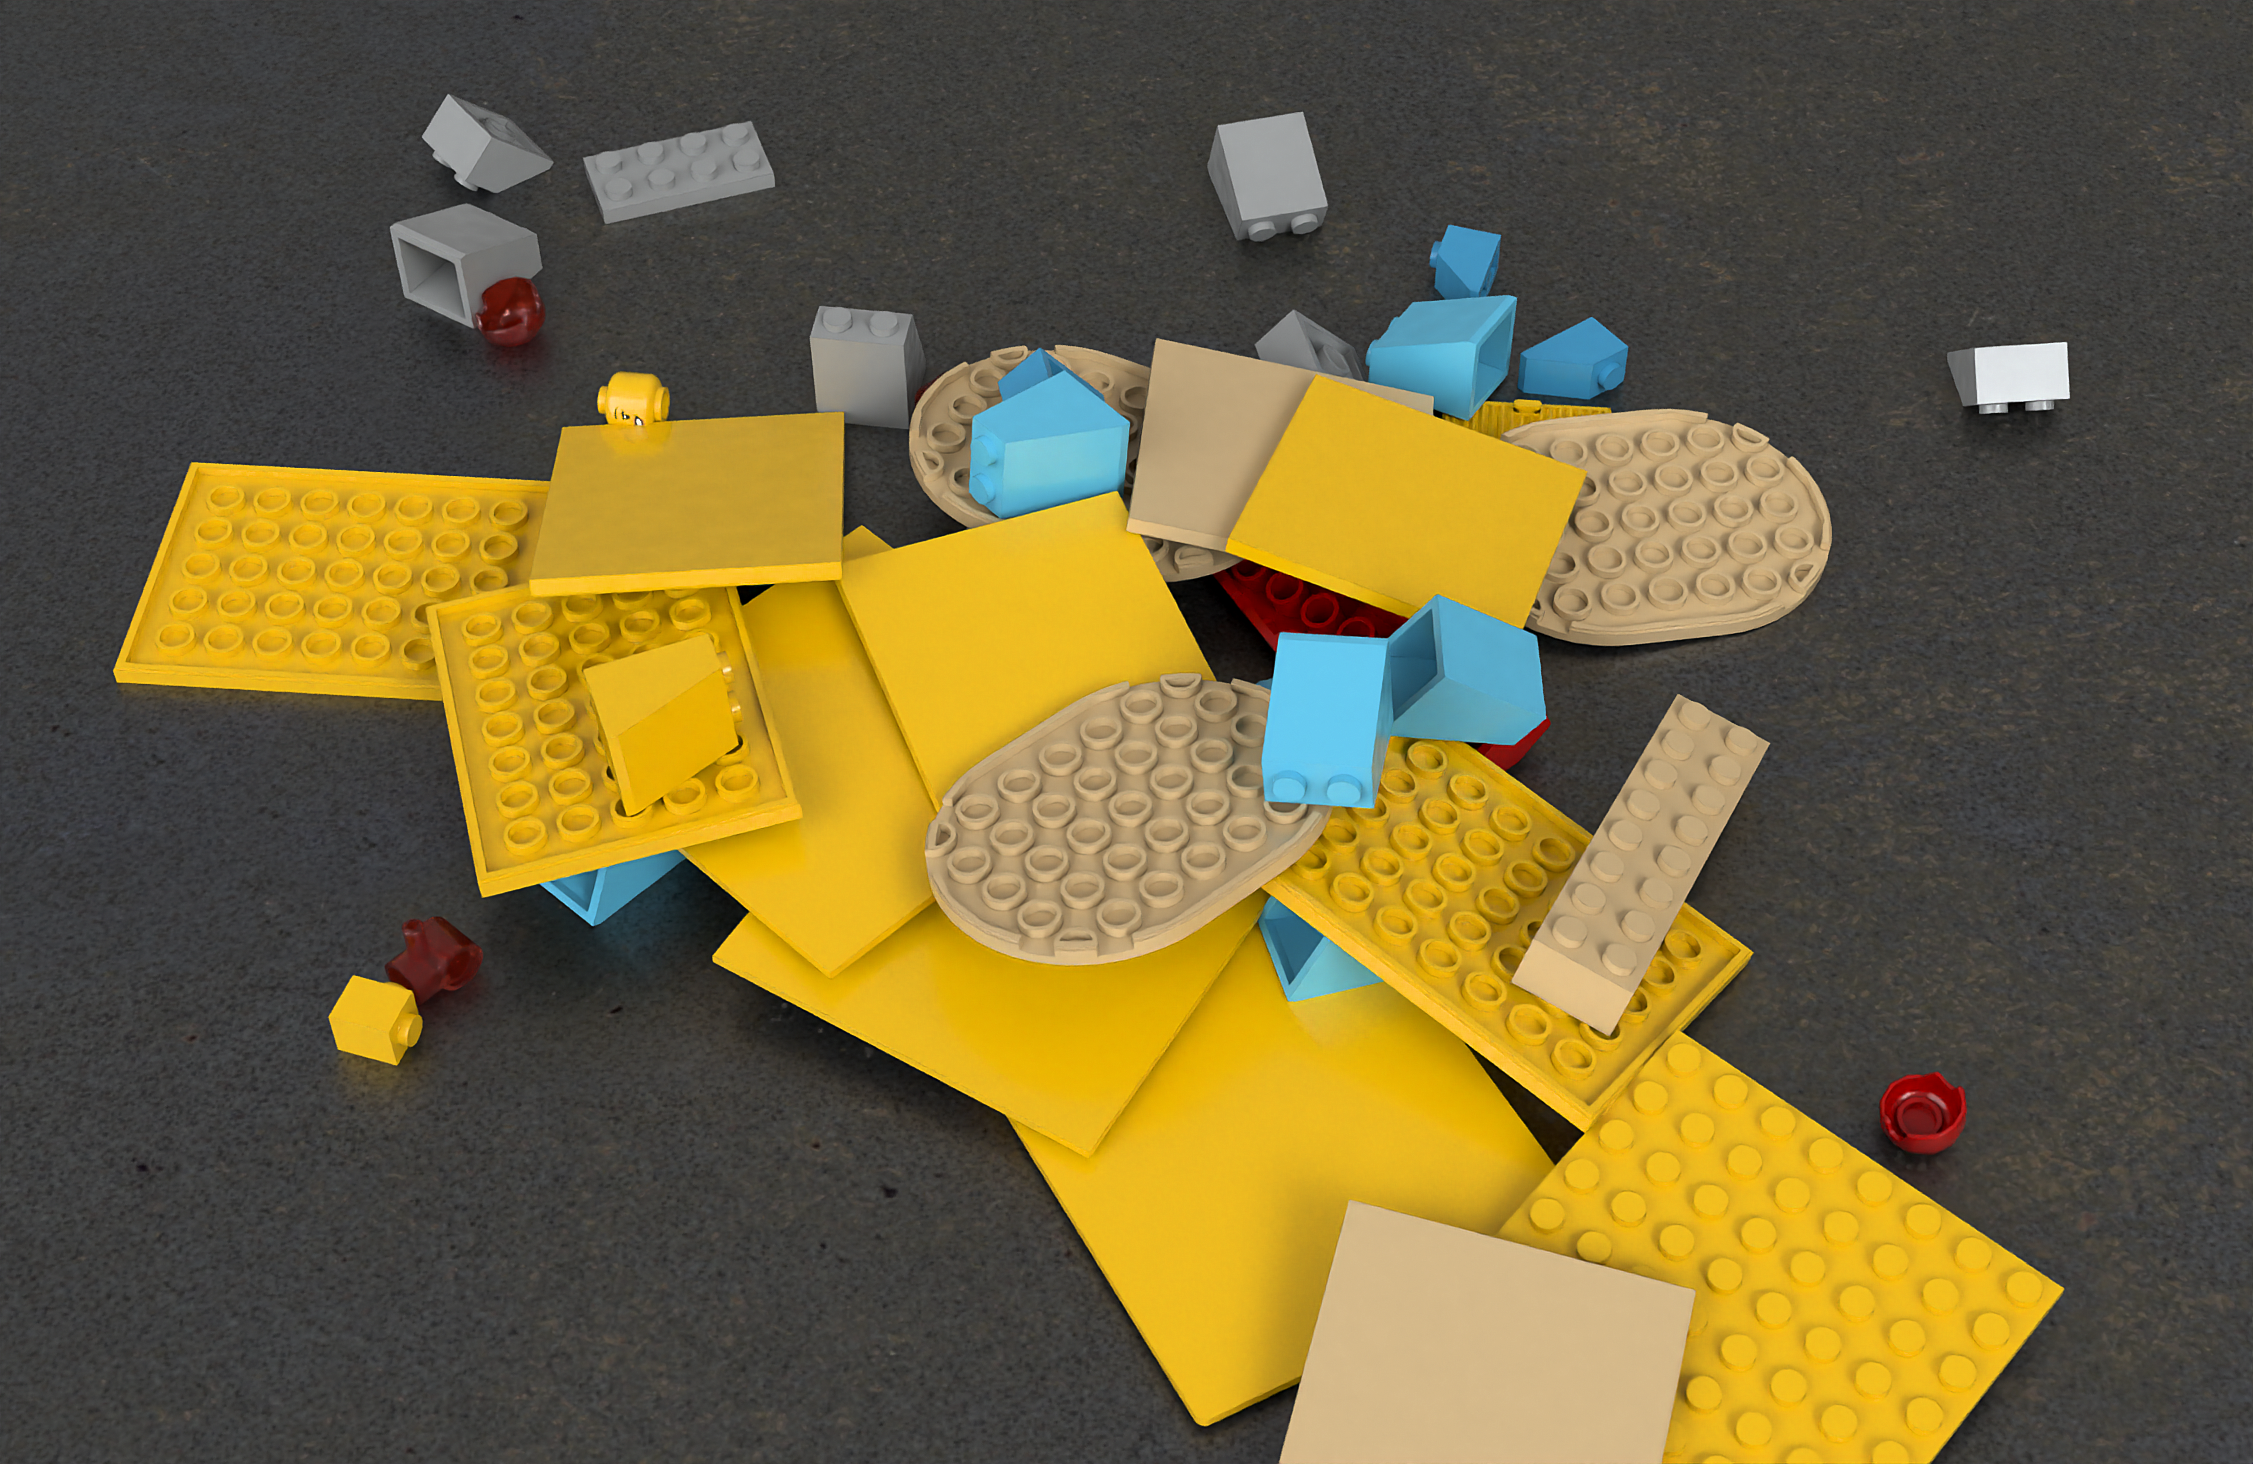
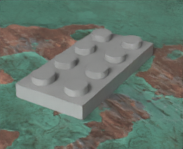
[583,121,775,225]

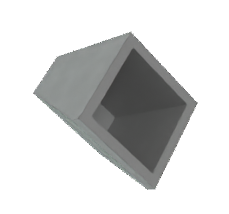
[1207,112,1328,241]
[390,203,543,329]
[810,306,926,429]

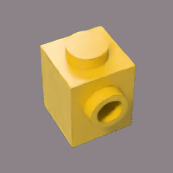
[328,975,423,1066]

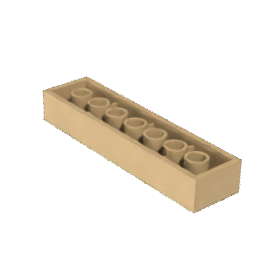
[1511,694,1770,1037]

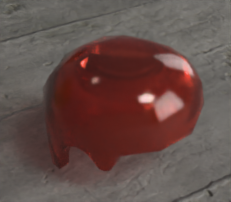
[475,276,546,347]

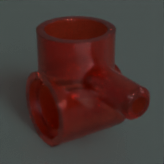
[385,916,483,1007]

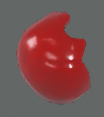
[1879,1071,1967,1155]

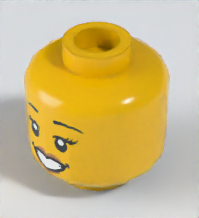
[598,371,670,426]

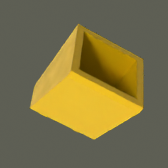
[583,633,743,817]

